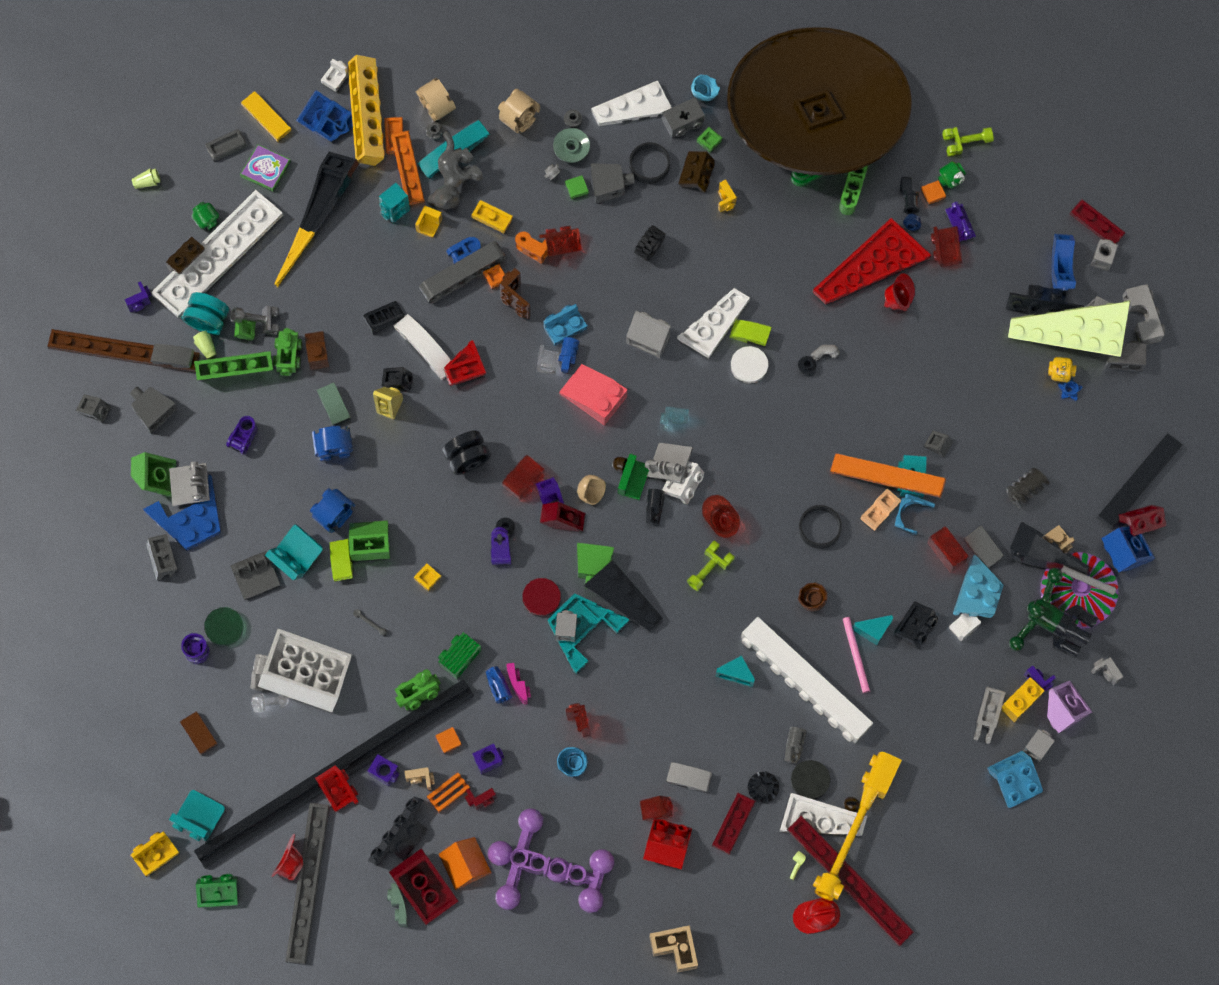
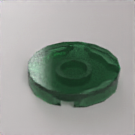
[204,607,244,646]

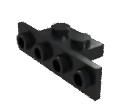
[1006,285,1084,315]
[368,796,427,866]

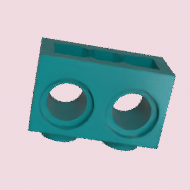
[379,183,410,224]

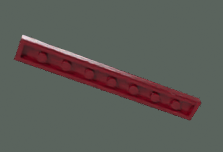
[787,815,914,946]

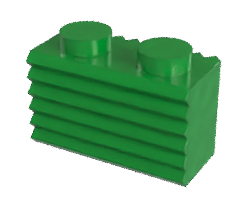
[438,632,482,679]

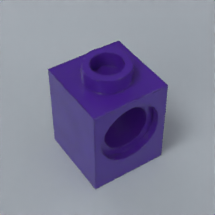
[472,743,504,775]
[367,754,400,786]

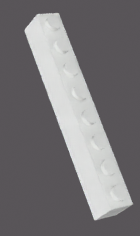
[741,617,873,744]

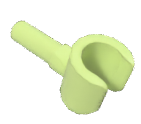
[790,851,806,880]

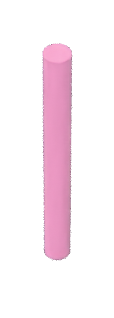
[843,617,870,693]

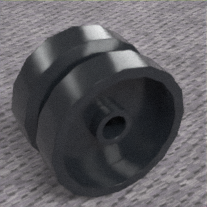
[442,430,491,475]

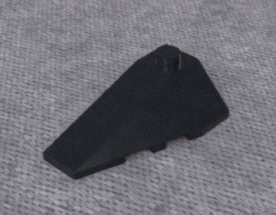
[1010,522,1090,576]

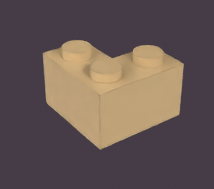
[649,925,698,973]

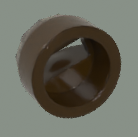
[612,457,627,473]
[843,797,859,812]

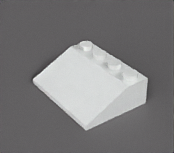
[258,629,352,712]

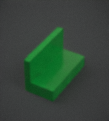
[617,453,649,501]

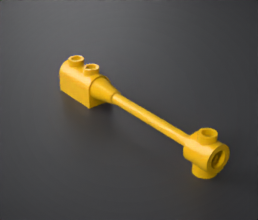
[813,752,902,901]

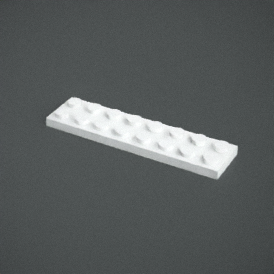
[151,190,283,318]

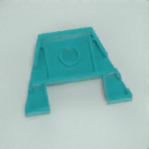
[547,593,629,674]

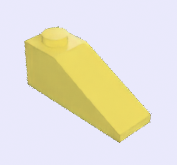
[373,387,403,419]

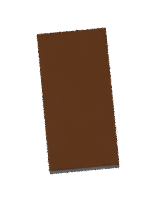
[180,711,218,755]

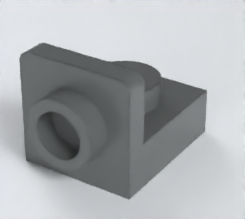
[76,394,111,423]

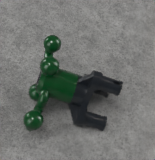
[1009,568,1098,658]

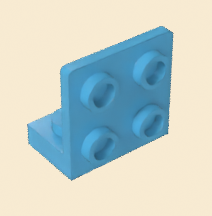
[987,751,1043,808]

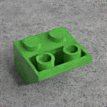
[349,520,390,561]

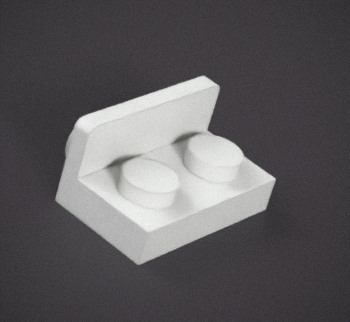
[662,461,704,505]

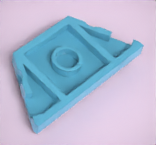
[953,555,1004,618]

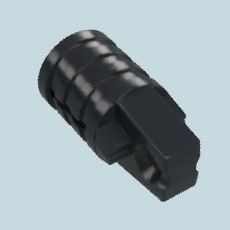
[646,489,665,525]

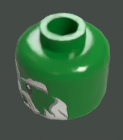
[938,161,966,189]

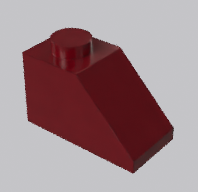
[540,502,585,532]

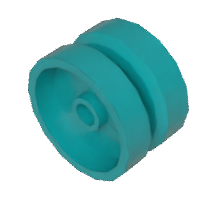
[181,292,230,335]

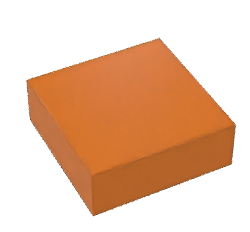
[921,180,946,205]
[483,264,505,289]
[435,727,462,754]

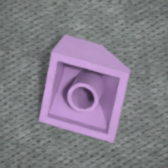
[1047,680,1092,733]

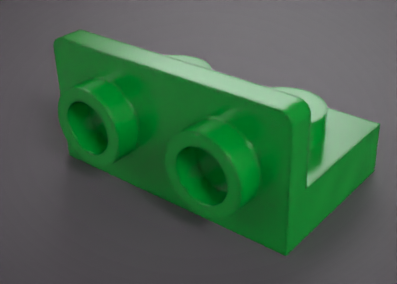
[196,874,239,908]

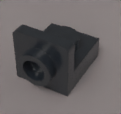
[381,367,413,391]

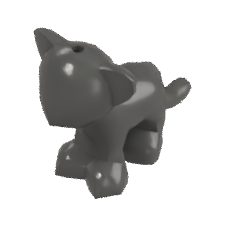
[428,132,483,210]

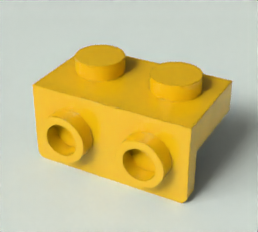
[131,831,180,877]

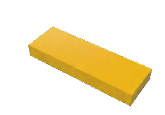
[241,91,291,142]

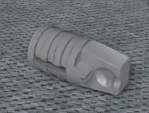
[251,654,268,691]

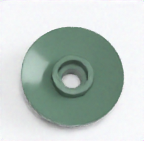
[553,128,590,163]

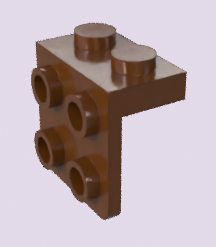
[500,268,531,320]

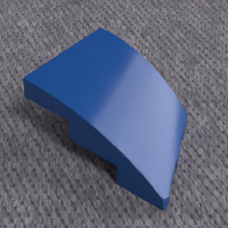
[296,90,353,142]

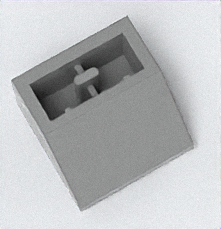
[626,311,671,358]

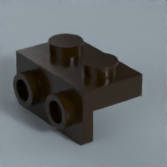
[678,151,715,192]
[166,236,205,275]

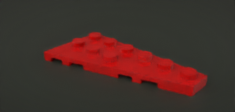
[813,218,931,305]

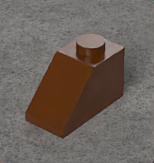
[305,331,329,370]

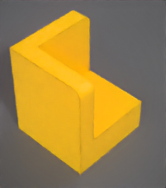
[415,205,442,238]

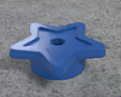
[1058,377,1083,401]

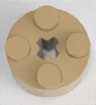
[415,77,456,122]
[498,89,540,133]

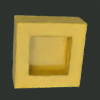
[414,563,441,591]

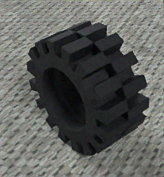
[634,225,666,261]

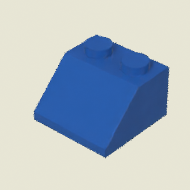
[1101,526,1155,572]

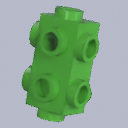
[273,328,303,376]
[394,669,441,711]

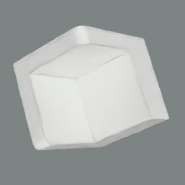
[949,613,981,642]

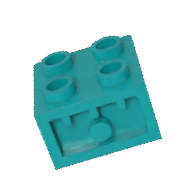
[265,524,324,581]

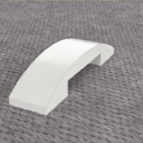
[393,314,451,380]

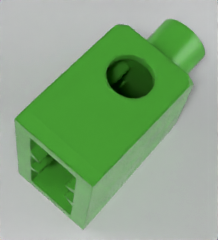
[577,543,614,589]

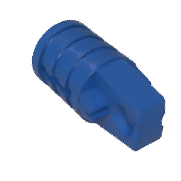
[558,337,580,373]
[486,666,512,704]

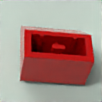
[643,818,692,870]

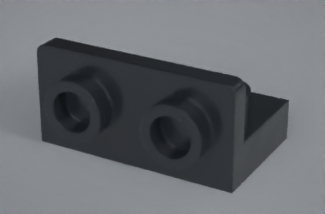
[894,601,938,649]

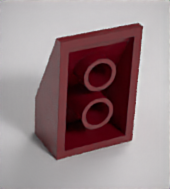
[389,849,458,925]

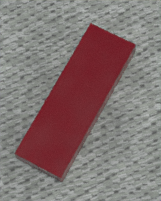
[1070,199,1125,244]
[712,793,756,855]

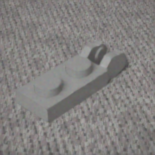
[973,687,1006,744]

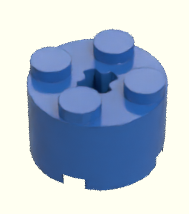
[312,426,353,461]
[310,488,355,533]

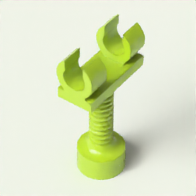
[942,127,994,156]
[687,540,735,591]

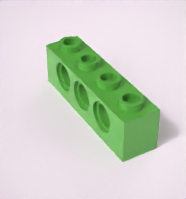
[194,351,274,380]

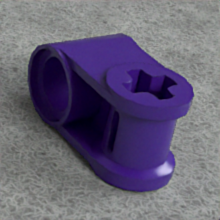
[226,416,258,455]
[491,527,511,565]

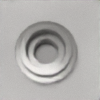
[544,164,561,180]

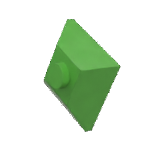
[131,452,176,497]

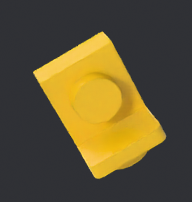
[718,179,737,212]

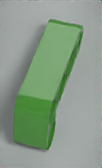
[839,166,868,215]

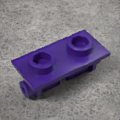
[945,202,976,242]

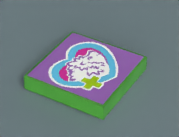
[240,144,291,192]

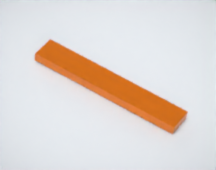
[830,454,946,498]

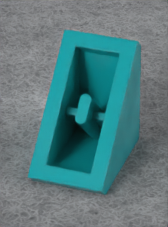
[853,615,893,645]
[715,656,755,687]

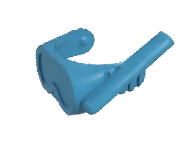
[895,494,935,535]

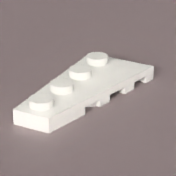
[591,81,672,126]
[779,793,867,836]

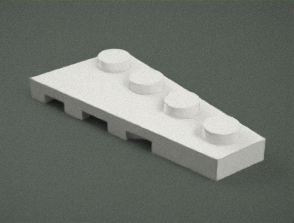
[677,288,750,359]

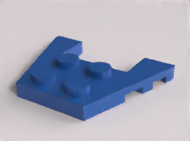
[143,474,221,551]

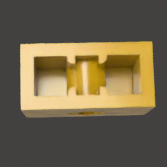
[1001,677,1045,723]

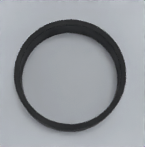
[629,142,670,184]
[799,505,842,549]

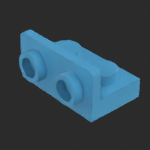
[544,304,587,346]

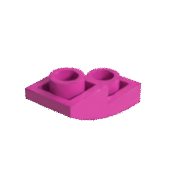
[506,663,531,704]

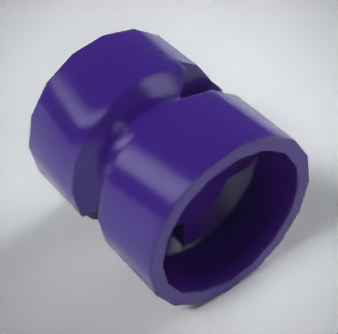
[181,633,210,664]

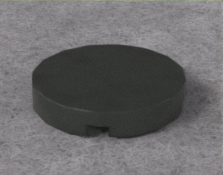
[791,760,831,800]

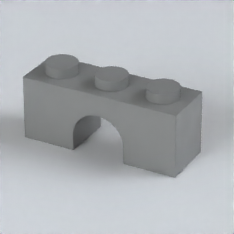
[1123,284,1165,345]

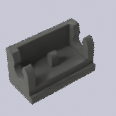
[147,534,177,581]

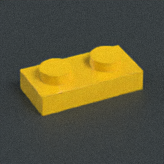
[471,200,513,234]

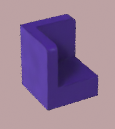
[536,477,564,504]

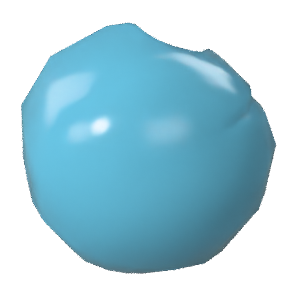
[691,74,720,102]

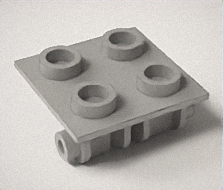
[645,443,693,482]
[169,462,210,506]

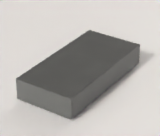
[205,129,247,161]

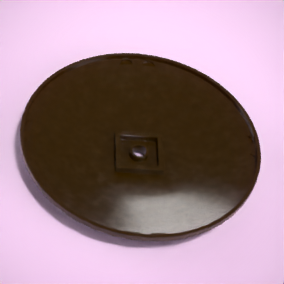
[727,27,912,175]

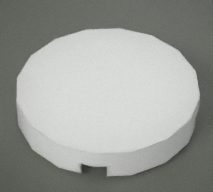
[730,346,768,384]

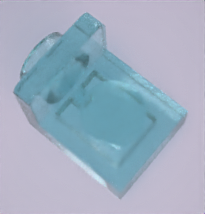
[660,407,689,430]

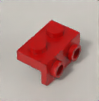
[315,765,359,812]

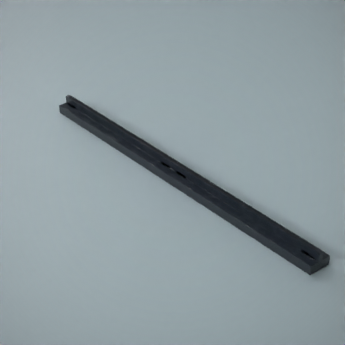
[194,679,474,868]

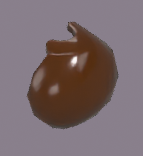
[798,582,828,612]

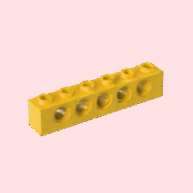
[348,55,385,166]

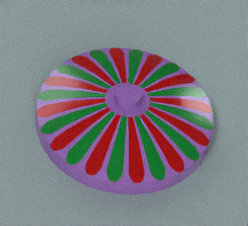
[1040,552,1118,629]

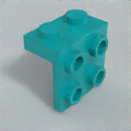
[169,790,225,843]

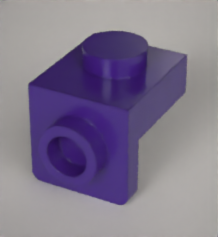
[124,281,152,312]

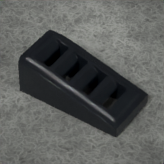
[363,301,405,334]

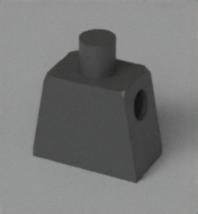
[591,163,634,203]
[130,387,177,433]

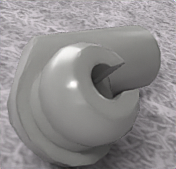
[810,345,840,361]

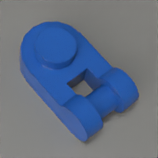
[446,237,481,264]

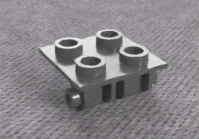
[230,551,280,600]

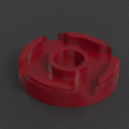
[523,578,561,617]

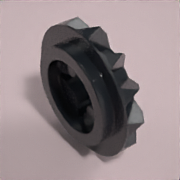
[748,771,779,803]

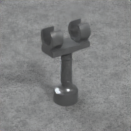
[230,306,280,335]

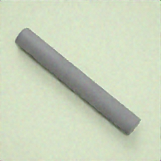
[1061,566,1116,595]

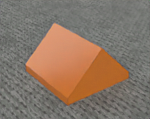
[439,837,492,890]

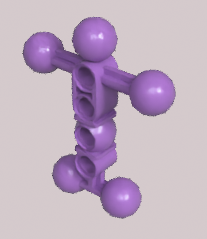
[488,808,615,913]

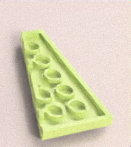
[1008,300,1130,357]

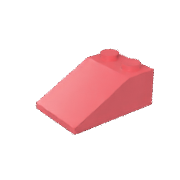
[559,364,627,426]

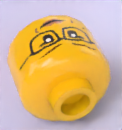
[1048,357,1076,383]

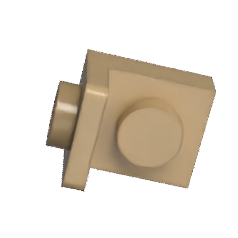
[1043,525,1075,554]
[405,767,435,790]

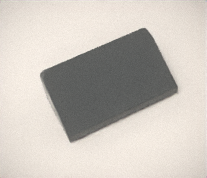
[964,526,1004,569]

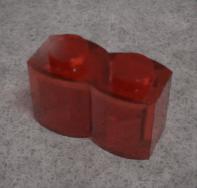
[502,455,545,501]

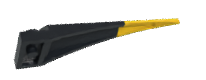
[275,151,359,287]

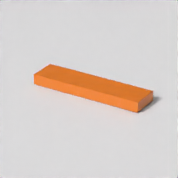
[391,131,425,205]

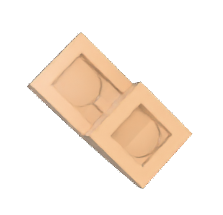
[860,488,901,531]

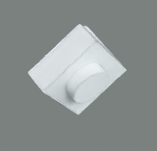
[321,59,349,92]

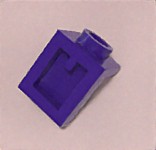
[1024,666,1056,692]

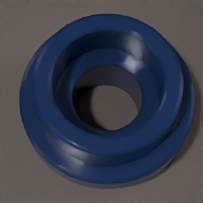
[903,214,922,231]

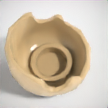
[577,475,606,505]

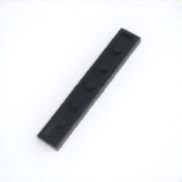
[1097,433,1183,529]

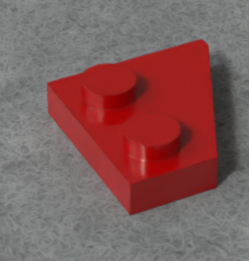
[443,340,486,386]

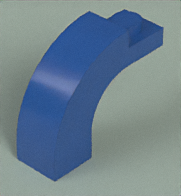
[1051,234,1076,290]

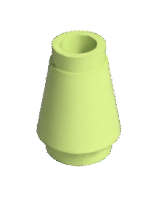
[132,168,161,189]
[193,330,217,360]

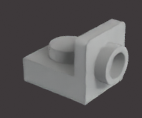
[1091,657,1123,685]

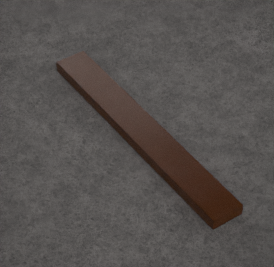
[47,329,200,372]

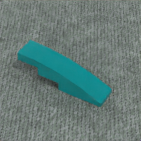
[417,120,490,179]

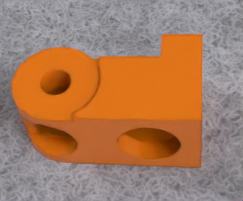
[515,231,552,264]

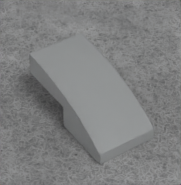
[666,762,712,792]

